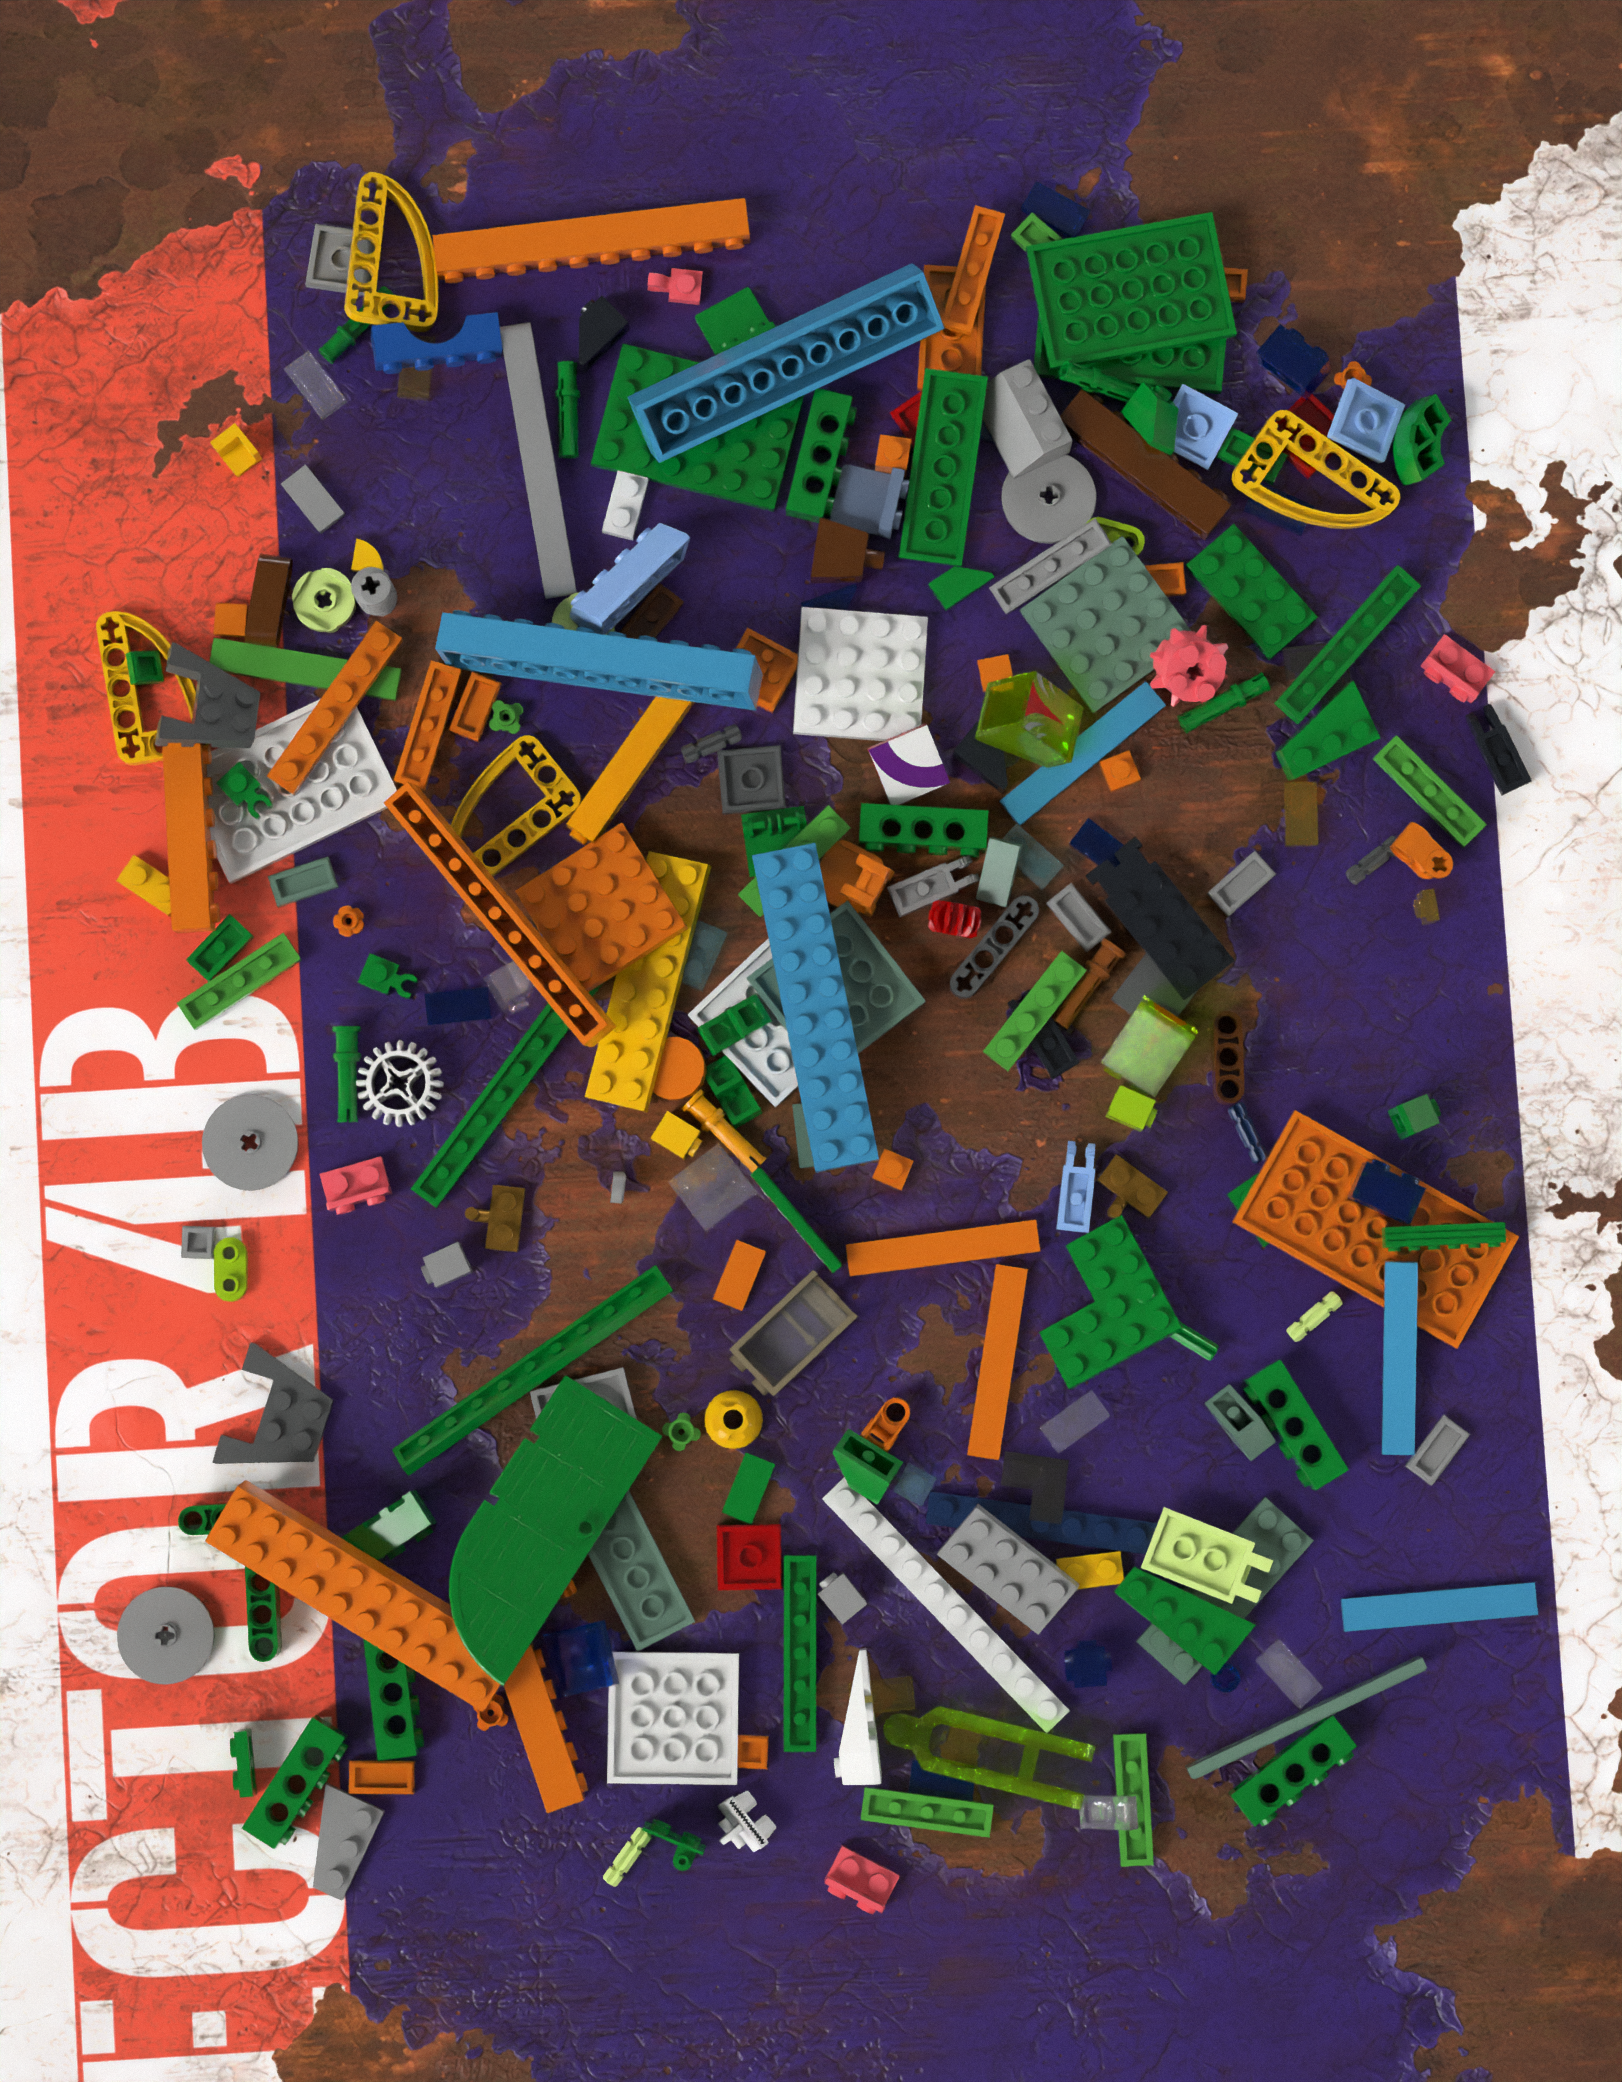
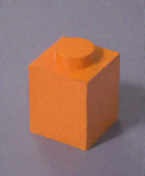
[875,434,911,478]

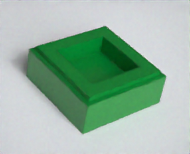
[126,650,164,685]

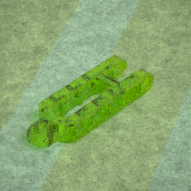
[883,1706,1096,1810]

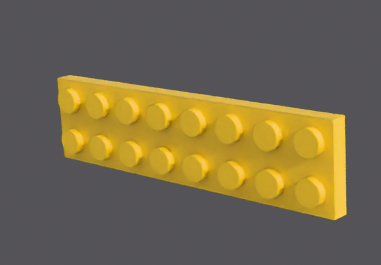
[585,851,711,1112]

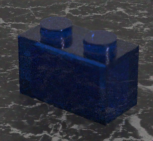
[1256,324,1331,400]
[1347,1159,1426,1225]

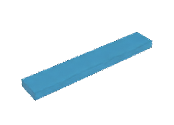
[999,681,1166,827]
[1381,1261,1418,1455]
[1341,1582,1538,1632]

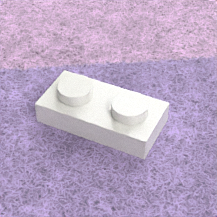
[602,470,649,541]

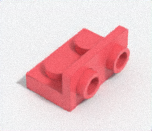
[1421,634,1495,703]
[319,1156,392,1215]
[824,1845,900,1915]

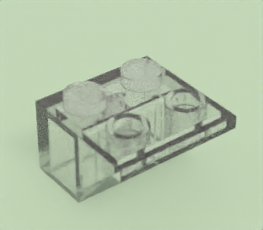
[668,1143,757,1233]

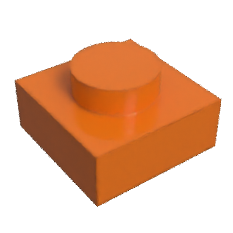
[1099,750,1141,793]
[872,1149,914,1191]

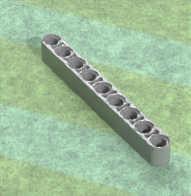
[500,322,577,599]

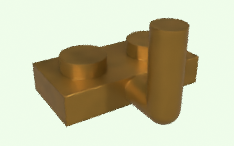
[1097,1154,1168,1219]
[465,1185,526,1252]

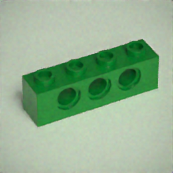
[786,388,857,523]
[859,803,989,857]
[1244,1359,1349,1490]
[363,1639,424,1761]
[241,1715,349,1849]
[1228,1715,1357,1827]

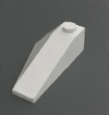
[834,1648,882,1785]

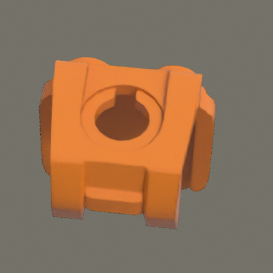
[820,840,895,918]

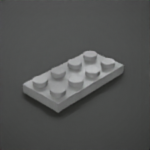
[937,1504,1079,1635]

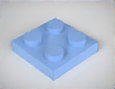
[1327,378,1405,463]
[1173,384,1239,470]

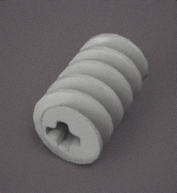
[351,567,398,617]

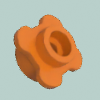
[1334,361,1372,389]
[473,1695,509,1731]

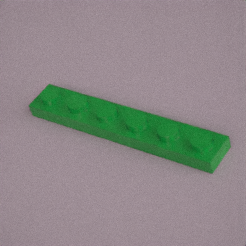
[1274,565,1421,724]
[784,1555,816,1752]

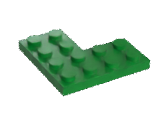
[1039,1215,1183,1390]

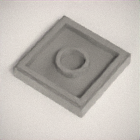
[305,224,375,296]

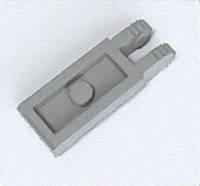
[887,856,980,917]

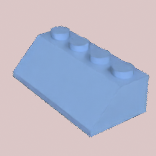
[570,523,690,635]

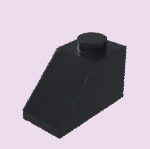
[579,296,630,373]
[953,721,1008,795]

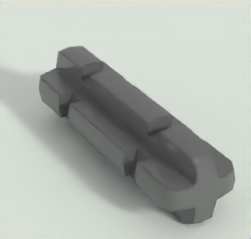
[681,724,742,763]
[1345,836,1396,885]

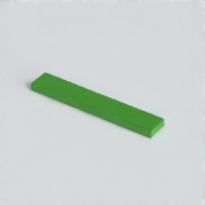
[209,638,402,701]

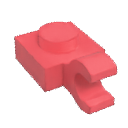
[647,268,703,305]

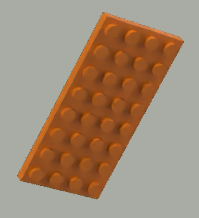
[1232,1110,1519,1349]

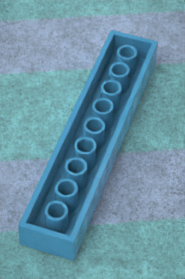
[627,263,945,463]
[435,610,763,711]
[752,843,879,1173]

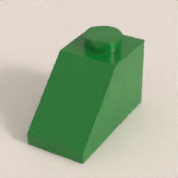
[1121,382,1179,456]
[1387,1094,1441,1140]
[832,1428,903,1505]

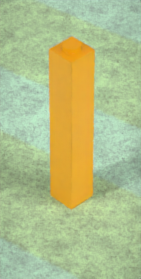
[566,697,695,846]

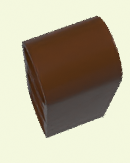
[245,553,293,648]
[1210,1010,1245,1105]

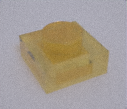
[1414,888,1440,925]

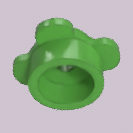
[489,700,523,734]
[662,1413,701,1451]

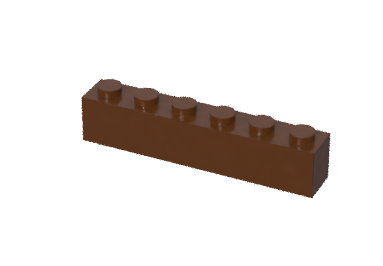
[1060,389,1231,541]

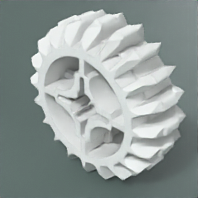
[356,1040,444,1127]

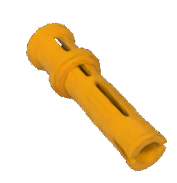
[681,1089,767,1173]

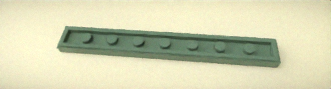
[1185,1656,1427,1780]

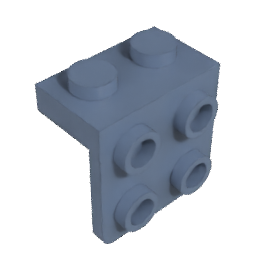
[830,465,909,539]

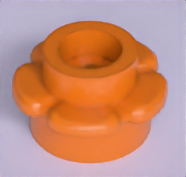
[333,905,364,937]

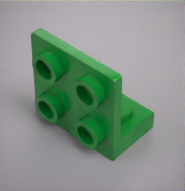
[695,287,776,355]

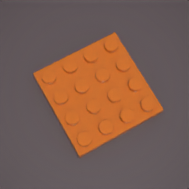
[515,823,688,992]

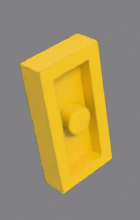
[116,855,171,917]
[1056,1551,1124,1589]

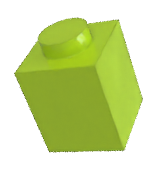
[1105,1085,1158,1132]

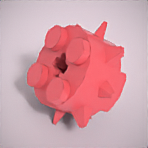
[1150,625,1228,707]

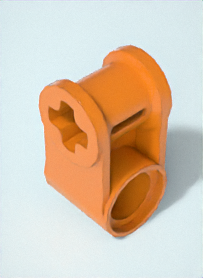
[1390,822,1453,879]
[860,1397,910,1452]

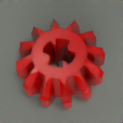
[928,900,982,939]

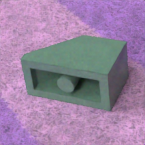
[1204,1384,1276,1461]

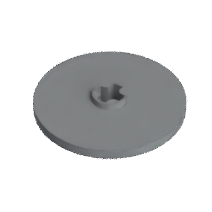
[1001,455,1096,544]
[202,1095,298,1191]
[117,1587,215,1685]

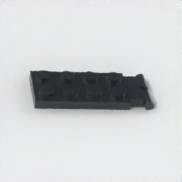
[1085,836,1235,1000]

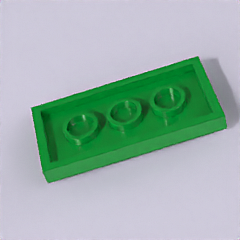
[1186,524,1318,660]

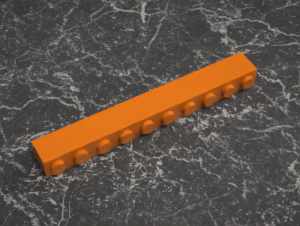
[432,198,750,283]
[384,782,617,1047]

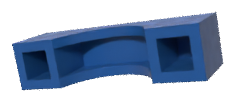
[371,312,503,374]

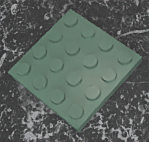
[1019,536,1191,713]
[746,900,926,1054]

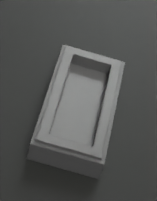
[281,464,345,534]
[1207,851,1276,917]
[1046,883,1112,953]
[1405,1415,1470,1486]

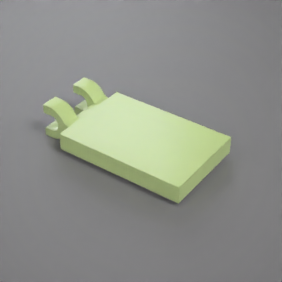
[1141,1507,1273,1604]

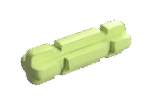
[1286,1291,1343,1342]
[603,1827,651,1887]

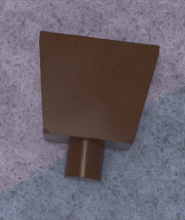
[811,518,885,584]

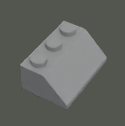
[982,359,1073,479]

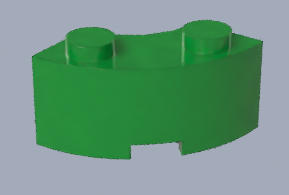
[1393,394,1452,486]

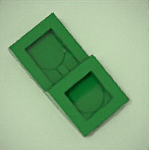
[697,994,772,1056]
[705,1055,763,1129]

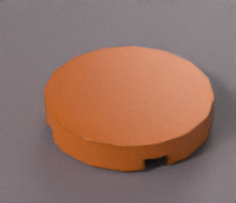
[653,1037,707,1101]

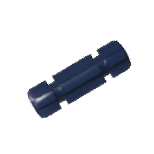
[1228,1102,1269,1163]

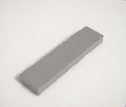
[989,518,1113,615]

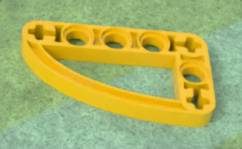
[344,172,438,332]
[1232,410,1400,529]
[96,611,209,765]
[451,735,581,876]

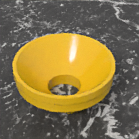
[704,1390,763,1449]

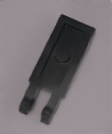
[1465,704,1532,796]
[1007,989,1080,1080]

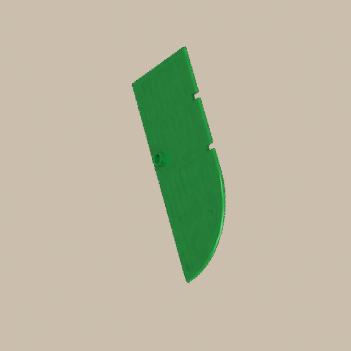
[449,1375,662,1686]

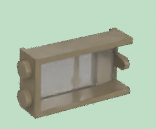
[729,1270,858,1397]

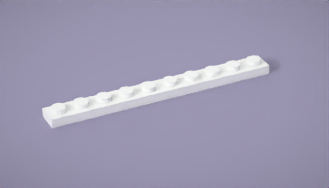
[822,1477,1070,1733]

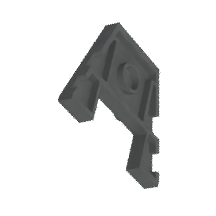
[155,642,260,748]
[212,1342,334,1464]

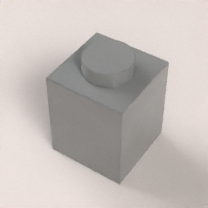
[421,1242,473,1288]
[818,1572,867,1624]

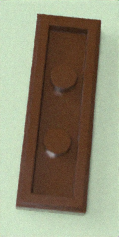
[619,582,684,639]

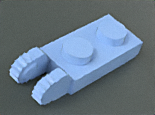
[1056,1141,1096,1233]

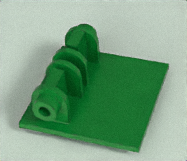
[741,806,807,877]
[642,1819,706,1871]

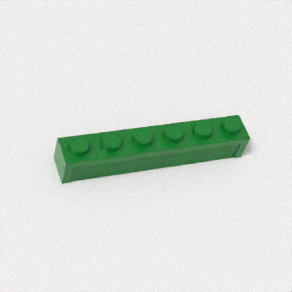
[1382,1222,1506,1252]

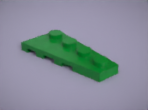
[1113,1567,1256,1675]

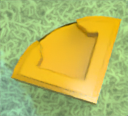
[351,539,384,572]

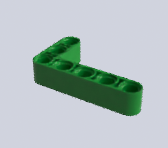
[178,1504,282,1662]

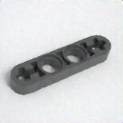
[950,896,1039,999]

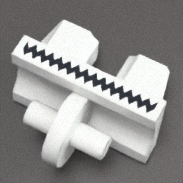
[718,1791,776,1852]

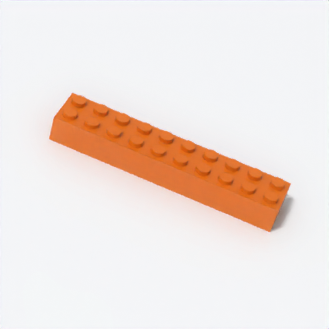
[205,1480,501,1712]

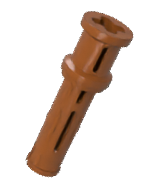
[1052,938,1127,1030]

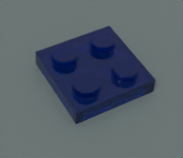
[543,1620,619,1699]

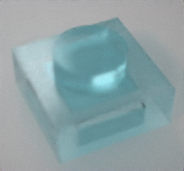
[893,1463,937,1507]

